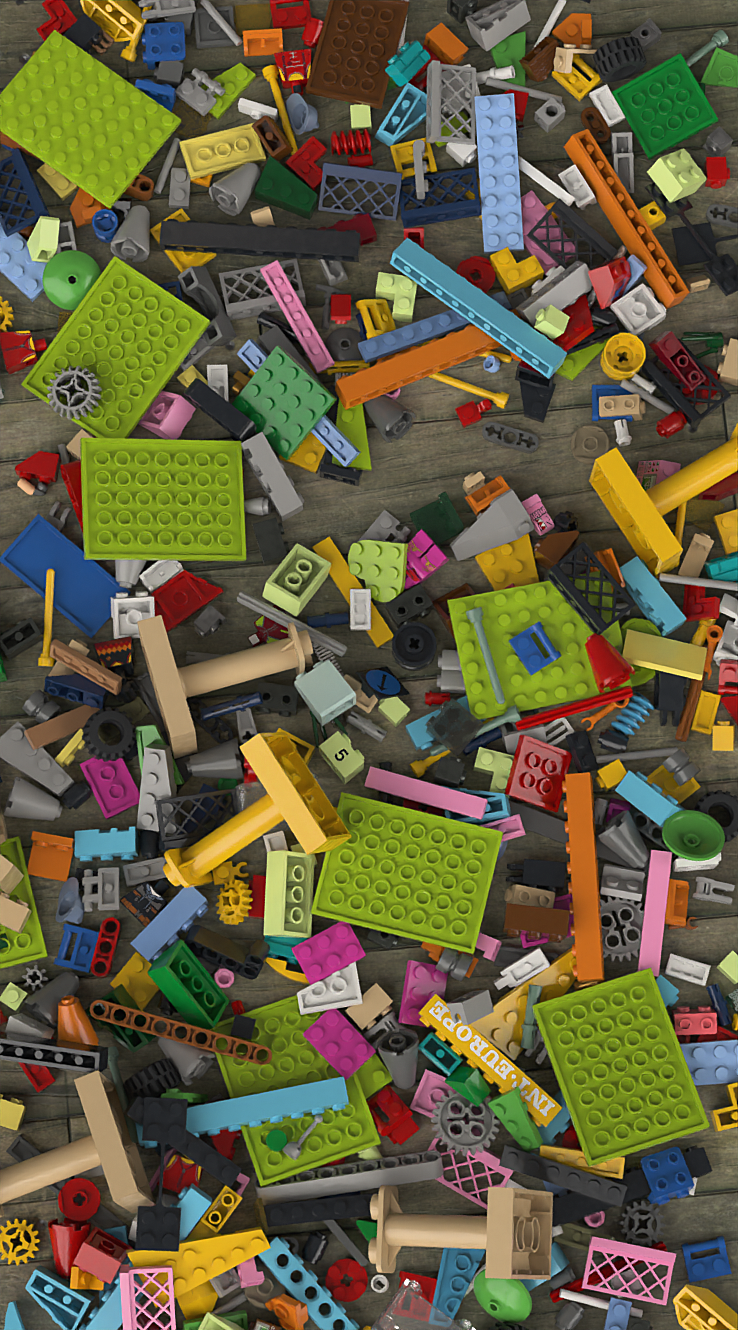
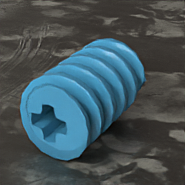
[611,692,655,737]

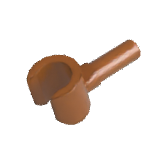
[668,917,698,930]

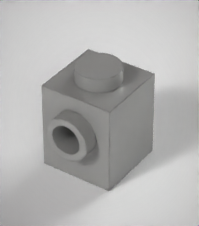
[609,1268,643,1299]

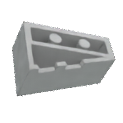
[465,0,531,52]

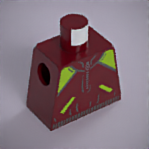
[248,604,288,647]

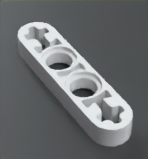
[518,156,575,206]

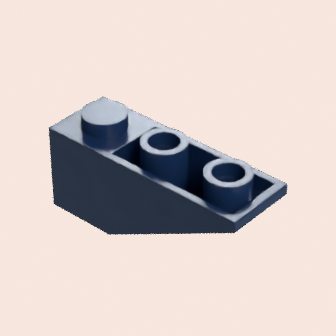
[44,674,110,709]

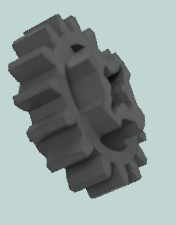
[619,1201,665,1247]

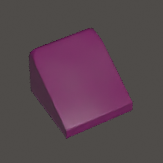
[606,798,630,822]

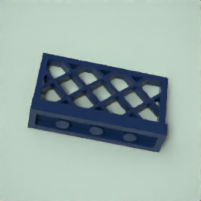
[0,148,51,237]
[318,162,403,221]
[399,168,482,228]

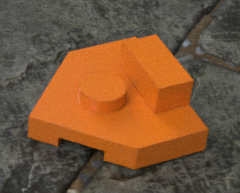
[552,13,592,48]
[70,188,113,228]
[265,1293,309,1330]

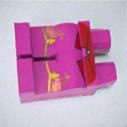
[404,529,450,590]

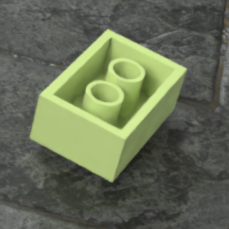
[262,543,331,617]

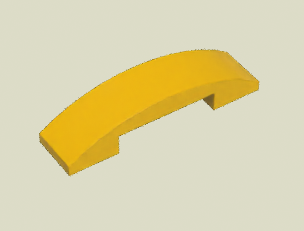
[266,957,331,985]

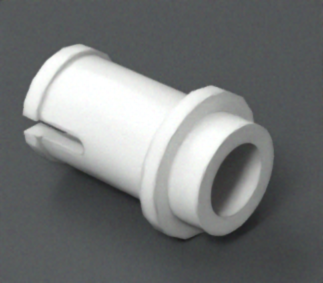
[630,373,657,395]
[614,419,632,446]

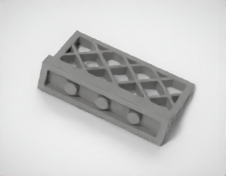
[426,60,476,145]
[219,259,306,321]

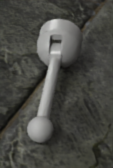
[283,1115,323,1160]

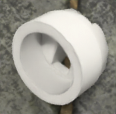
[371,1275,389,1293]

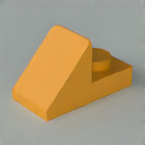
[70,1267,104,1290]

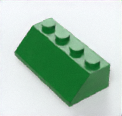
[147,939,230,1033]

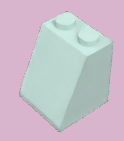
[294,659,356,726]

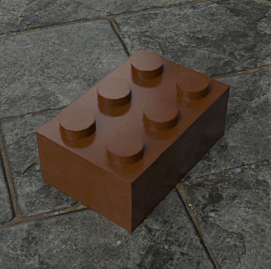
[502,903,570,943]

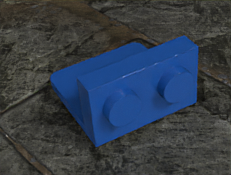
[142,22,186,70]
[135,79,176,113]
[640,1147,694,1205]

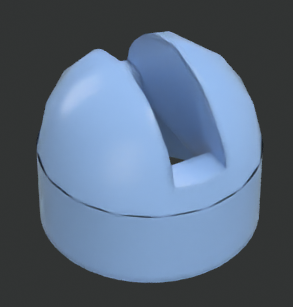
[483,355,501,373]

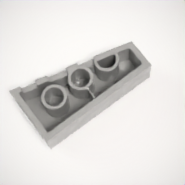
[241,432,305,522]
[0,722,75,798]
[137,743,182,834]

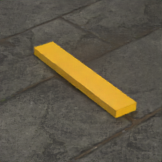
[312,536,394,649]

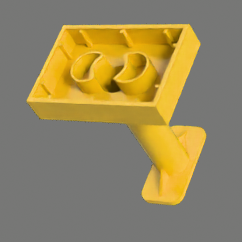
[589,423,738,579]
[163,732,352,888]

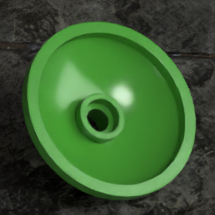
[42,250,101,310]
[662,810,725,861]
[473,1269,532,1323]

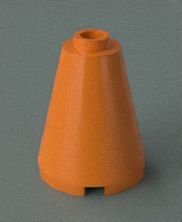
[58,995,99,1046]

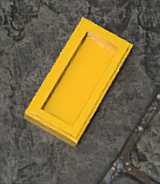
[691,690,721,735]

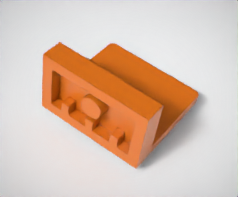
[27,831,75,882]

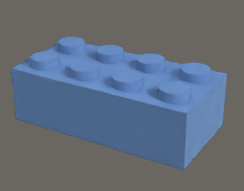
[130,887,209,964]

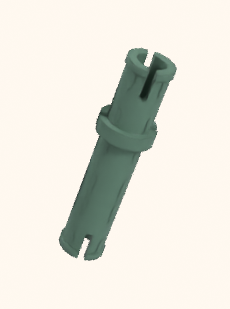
[520,984,542,1049]

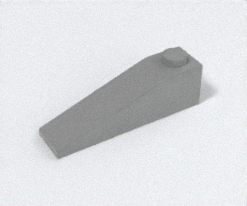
[450,489,535,561]

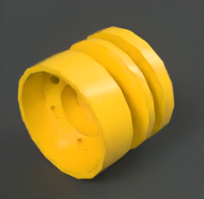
[600,333,646,381]

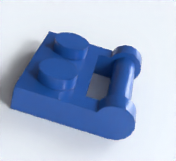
[592,385,633,422]
[508,621,562,676]
[53,924,99,973]
[681,1235,732,1283]

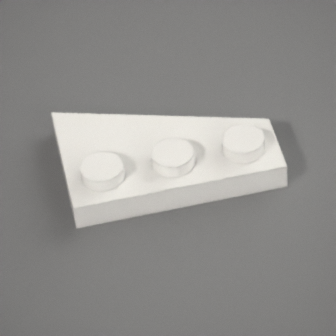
[297,962,363,1015]

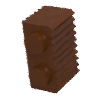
[519,36,561,82]
[252,115,294,161]

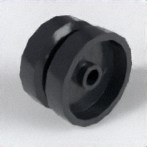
[392,622,437,671]

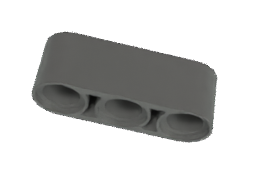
[632,811,678,857]

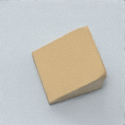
[685,275,710,293]

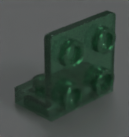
[410,491,464,545]

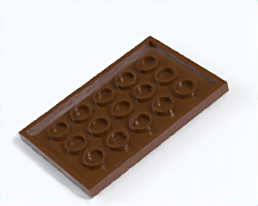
[305,0,410,109]

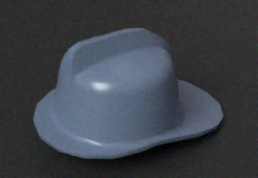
[285,93,320,135]
[56,877,85,924]

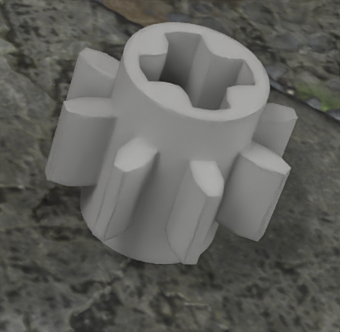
[22,965,49,992]

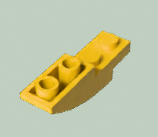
[186,1185,243,1240]

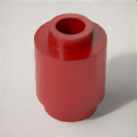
[301,17,324,48]
[656,411,687,439]

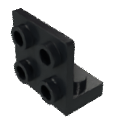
[319,449,363,487]

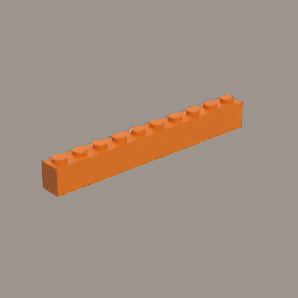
[564,129,690,309]
[335,309,522,410]
[562,772,605,983]

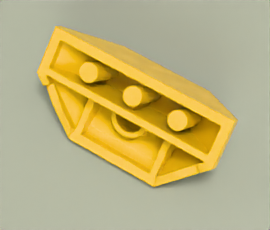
[80,0,144,42]
[176,1280,218,1320]
[673,1284,738,1330]

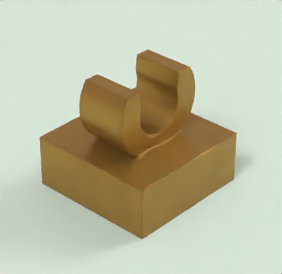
[232,370,251,396]

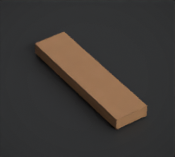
[50,639,122,695]
[24,705,100,750]

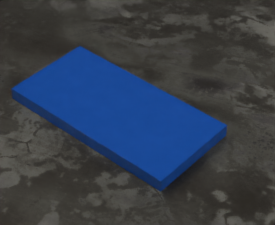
[0,514,131,639]

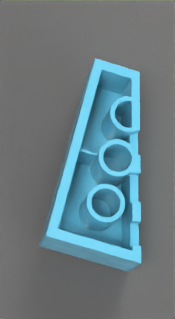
[620,556,687,637]

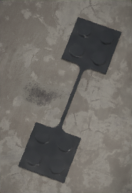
[645,183,738,296]
[671,222,738,266]
[135,1097,188,1252]

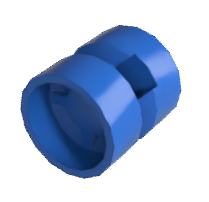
[92,209,119,243]

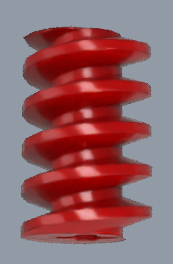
[331,128,371,156]

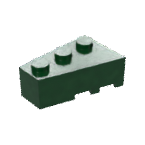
[255,156,318,220]
[85,984,156,1053]

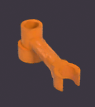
[704,625,723,680]
[581,698,629,731]

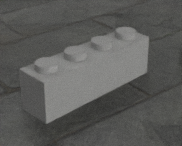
[515,261,593,330]

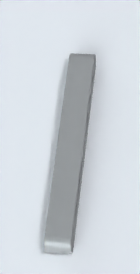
[254,1150,444,1205]

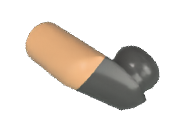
[17,478,48,496]

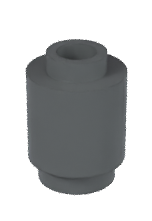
[554,1300,585,1330]

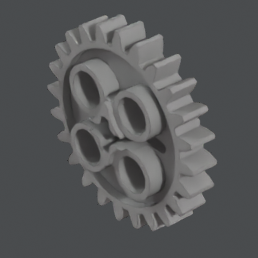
[600,896,644,963]
[431,1090,500,1156]

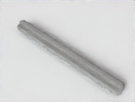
[237,591,347,657]

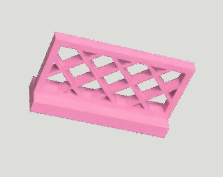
[427,1128,514,1209]
[582,1236,676,1305]
[120,1264,176,1330]

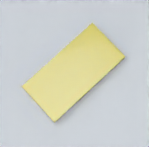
[179,123,266,180]
[622,629,707,680]

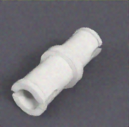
[476,65,515,85]

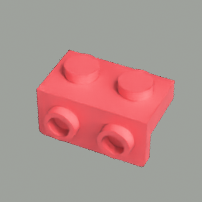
[672,1006,717,1035]

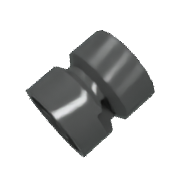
[22,689,62,724]
[662,748,701,786]
[435,947,473,982]

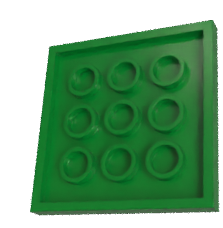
[611,53,719,160]
[231,345,337,460]

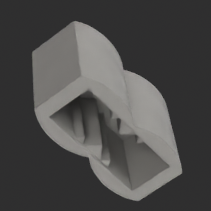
[437,650,465,694]

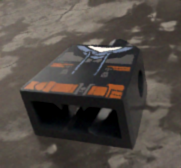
[120,879,170,928]

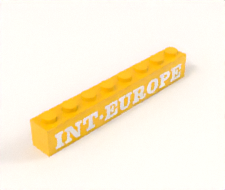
[418,994,563,1127]

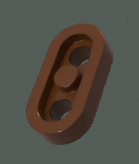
[580,107,611,144]

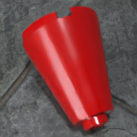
[585,633,635,693]
[48,1218,91,1279]

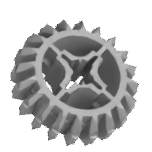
[47,366,102,420]

